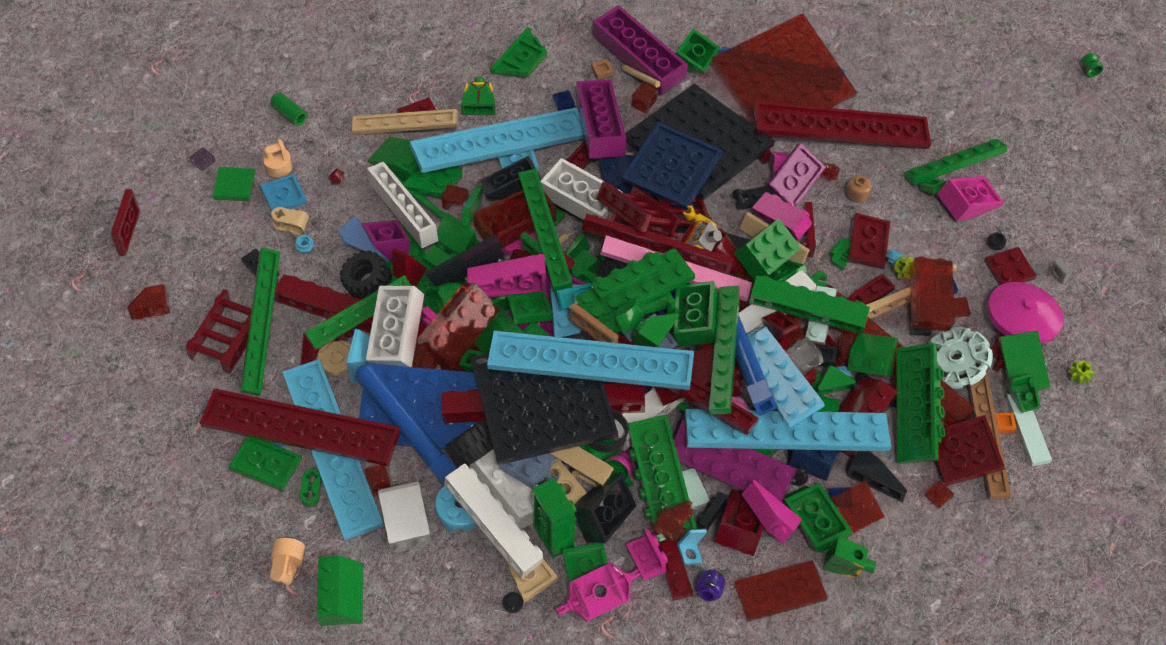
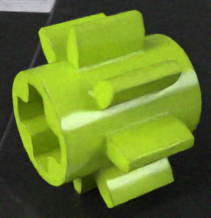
[893,256,918,280]
[1068,360,1095,385]

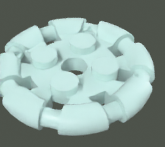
[928,327,993,389]

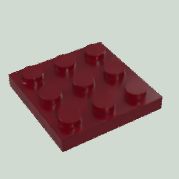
[936,415,1005,487]

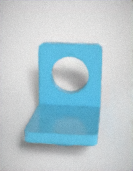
[677,529,707,565]

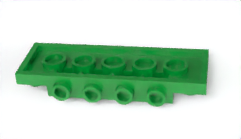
[574,248,695,320]
[897,343,945,464]
[628,414,697,542]

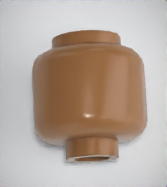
[847,175,872,202]

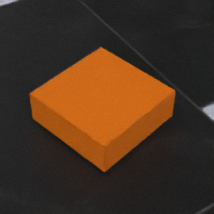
[995,412,1017,433]

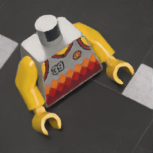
[680,206,722,251]

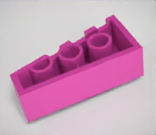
[467,254,546,298]

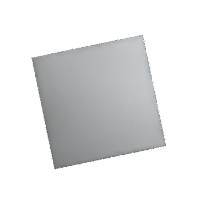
[1050,258,1072,284]

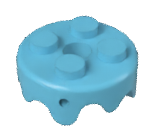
[435,486,477,532]

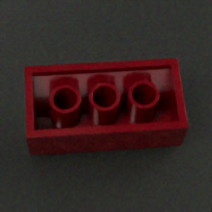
[838,378,898,459]

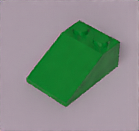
[368,137,419,181]

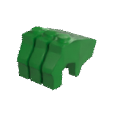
[1008,373,1040,413]

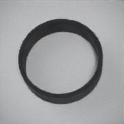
[588,409,628,452]

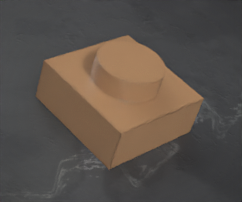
[591,59,614,80]

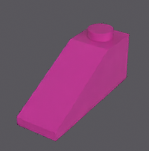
[742,480,802,544]

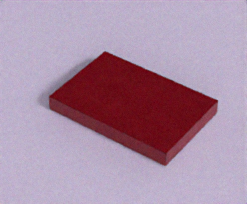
[110,189,140,256]
[848,212,890,269]

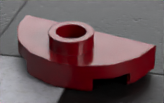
[300,333,320,365]

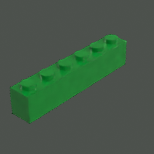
[749,275,870,335]

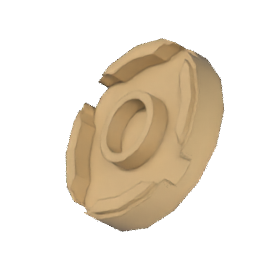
[317,340,351,376]

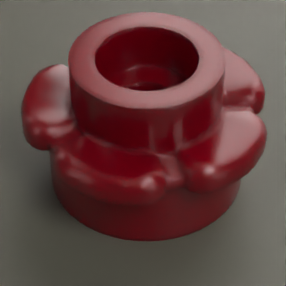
[328,168,345,185]

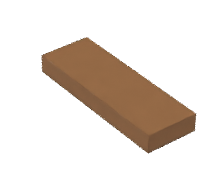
[569,303,618,343]

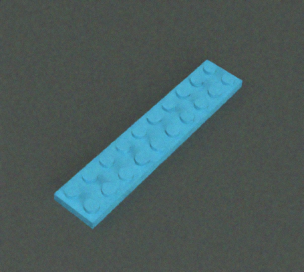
[409,108,585,173]
[487,331,694,390]
[282,359,384,541]
[685,409,891,451]

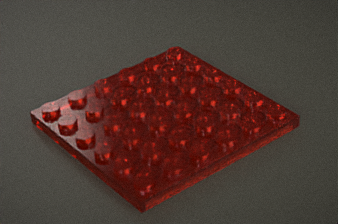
[713,13,857,138]

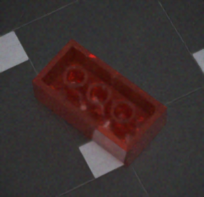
[473,189,557,247]
[417,283,500,368]

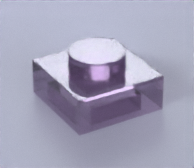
[189,147,216,171]

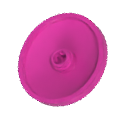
[987,282,1064,344]

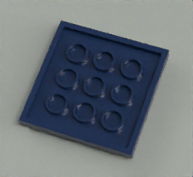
[622,122,723,210]

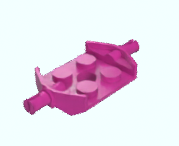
[555,563,641,622]

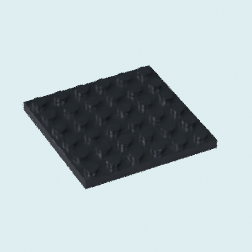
[625,83,775,201]
[471,331,618,465]

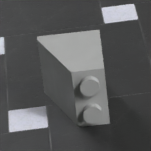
[378,481,431,552]

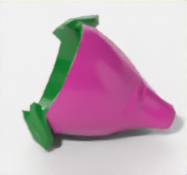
[602,449,634,487]

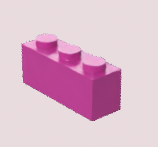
[752,192,812,240]

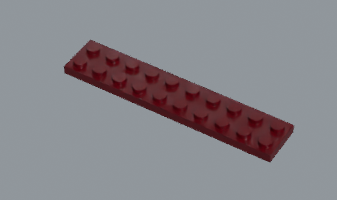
[754,101,931,149]
[199,388,400,466]

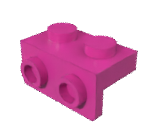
[626,529,668,581]

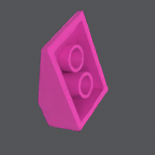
[937,176,1004,221]

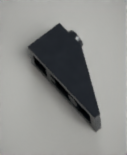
[847,451,908,503]

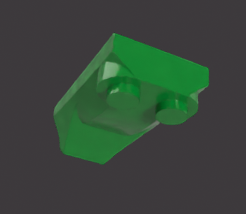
[784,483,852,552]

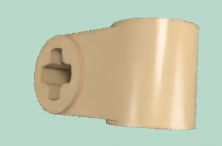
[271,207,309,235]

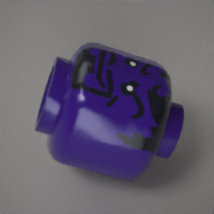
[696,570,725,602]

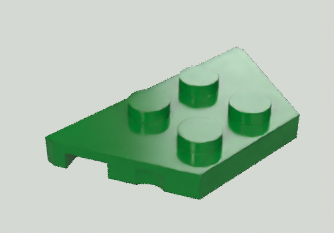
[490,27,547,77]
[402,165,463,198]

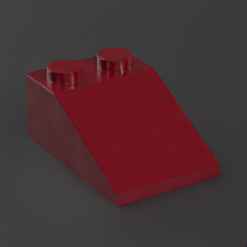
[714,489,764,556]

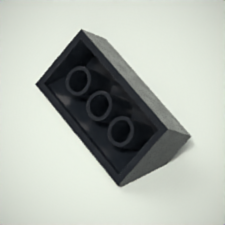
[425,234,508,287]

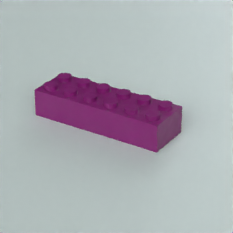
[592,5,688,95]
[576,79,626,159]
[674,419,797,503]

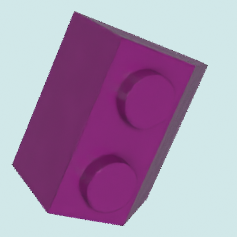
[362,220,410,261]

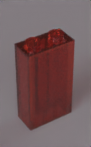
[910,256,955,331]

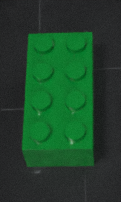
[532,478,577,559]

